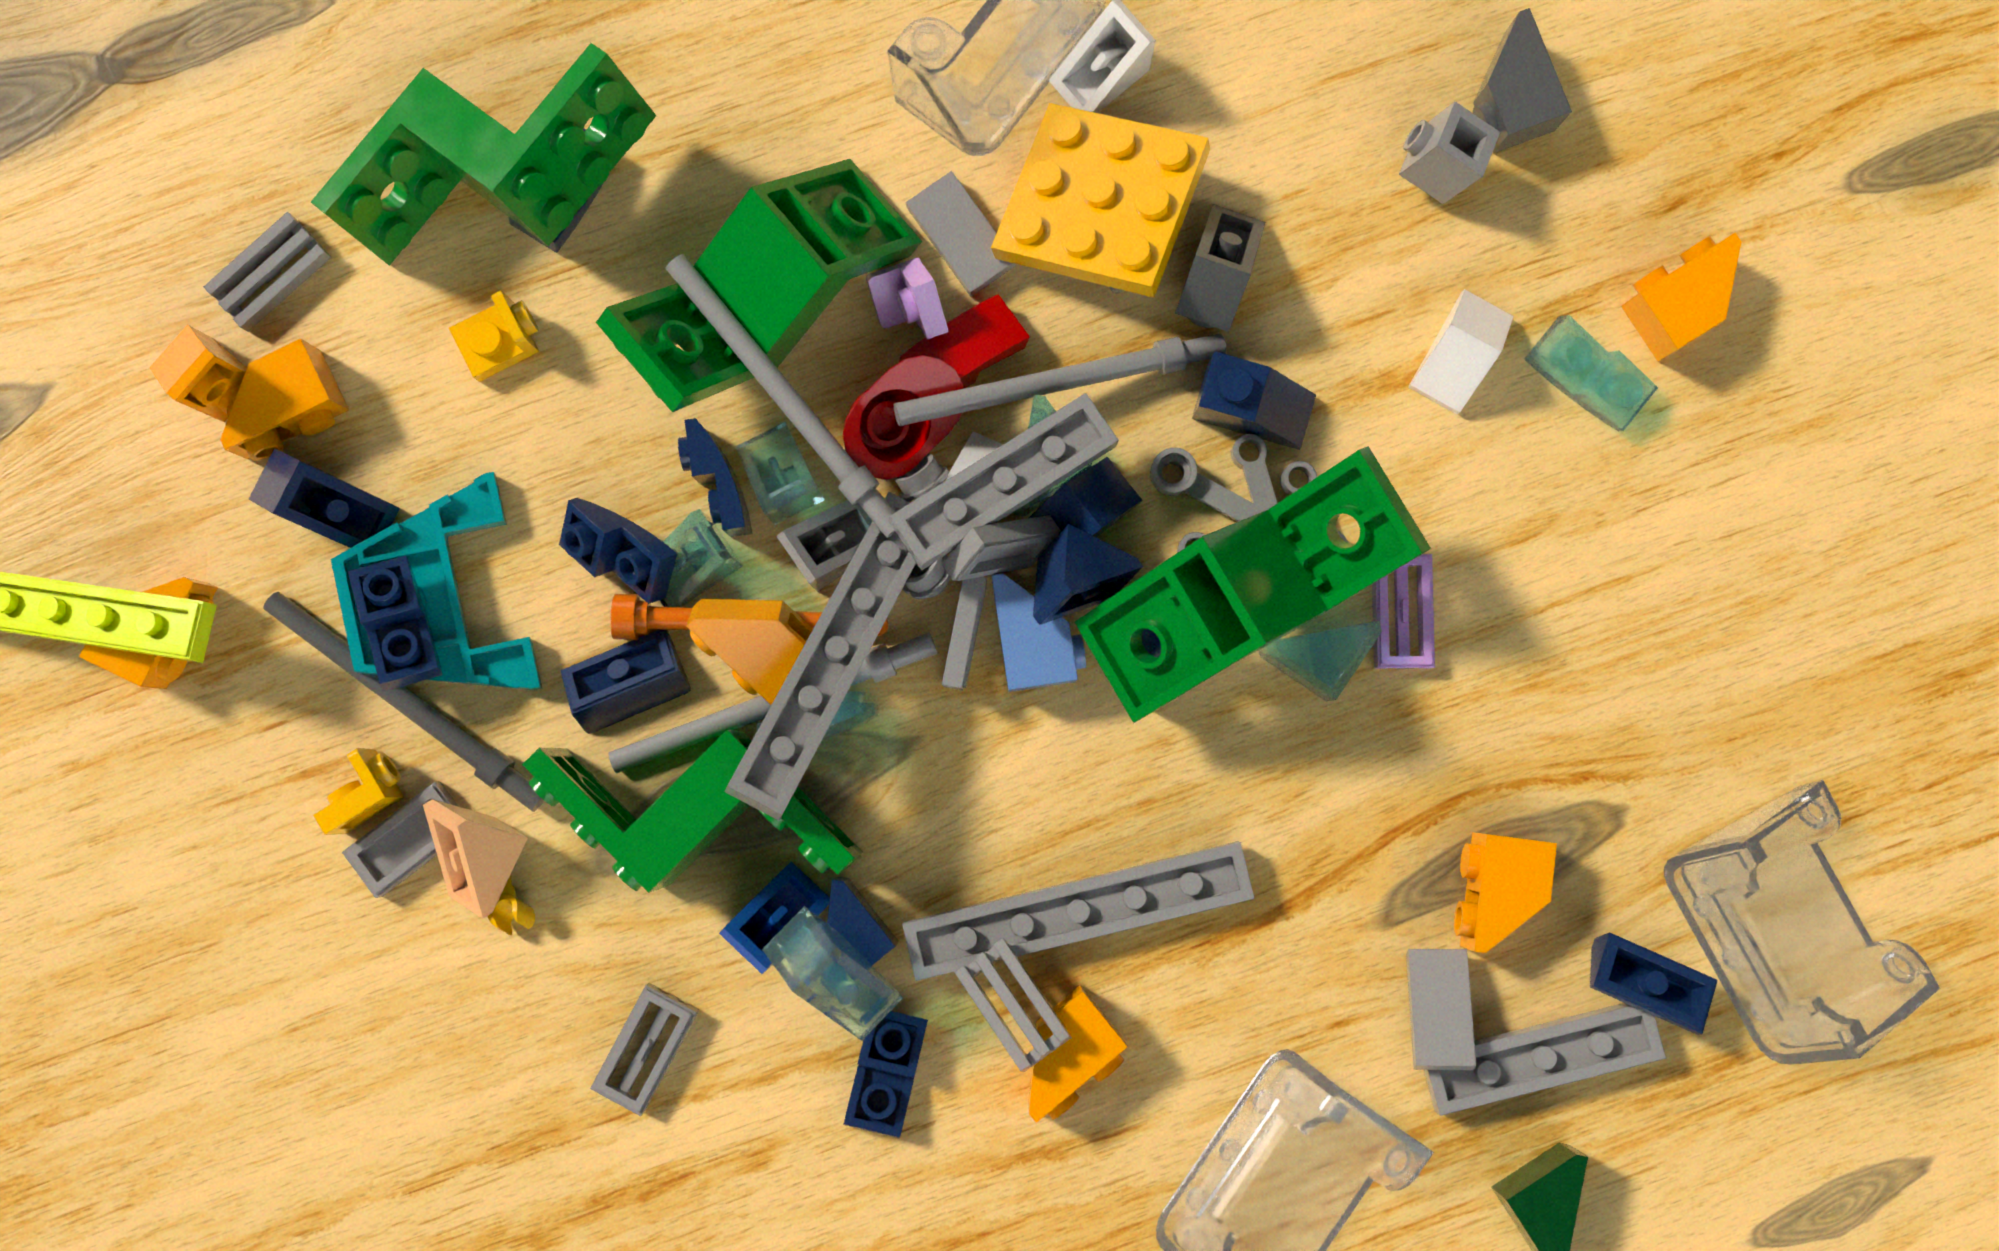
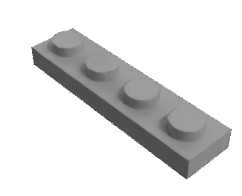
[889,393,1119,570]
[1424,1003,1666,1116]

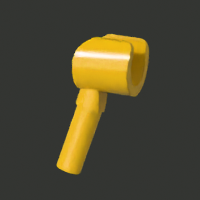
[488,875,535,936]

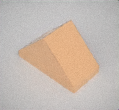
[423,799,528,919]

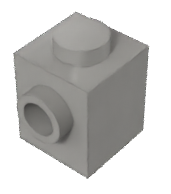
[1399,102,1500,204]

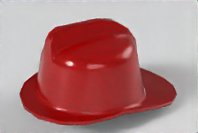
[843,355,964,480]

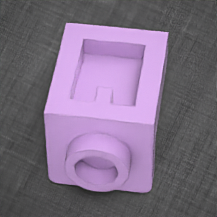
[866,257,949,339]

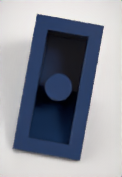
[1192,351,1316,450]
[249,448,400,548]

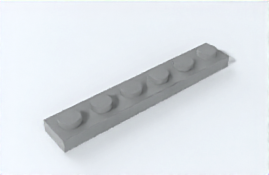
[724,492,916,821]
[902,841,1255,981]

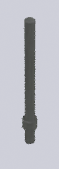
[263,592,544,812]

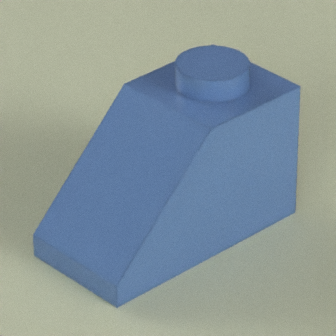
[992,574,1086,692]

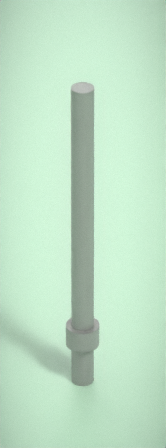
[666,254,896,538]
[894,333,1226,426]
[609,633,938,773]

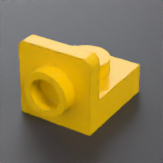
[449,290,539,382]
[313,748,404,835]

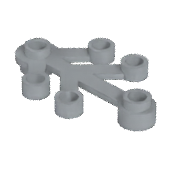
[1150,434,1349,553]

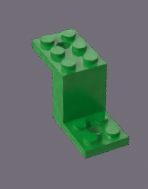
[311,43,657,266]
[596,159,922,412]
[1074,446,1431,723]
[522,730,863,893]

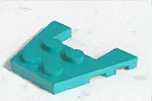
[331,472,542,690]

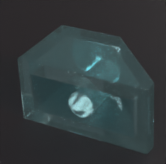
[762,906,903,1041]

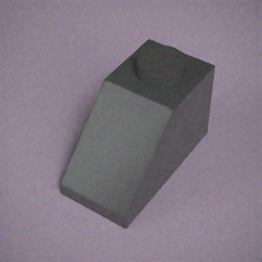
[1473,8,1572,154]
[1175,204,1266,332]

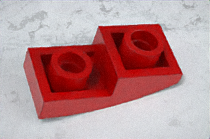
[899,294,1030,388]

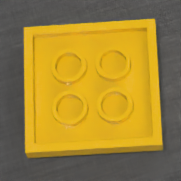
[991,103,1210,298]

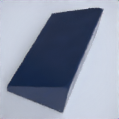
[560,629,691,734]
[1590,932,1718,1035]

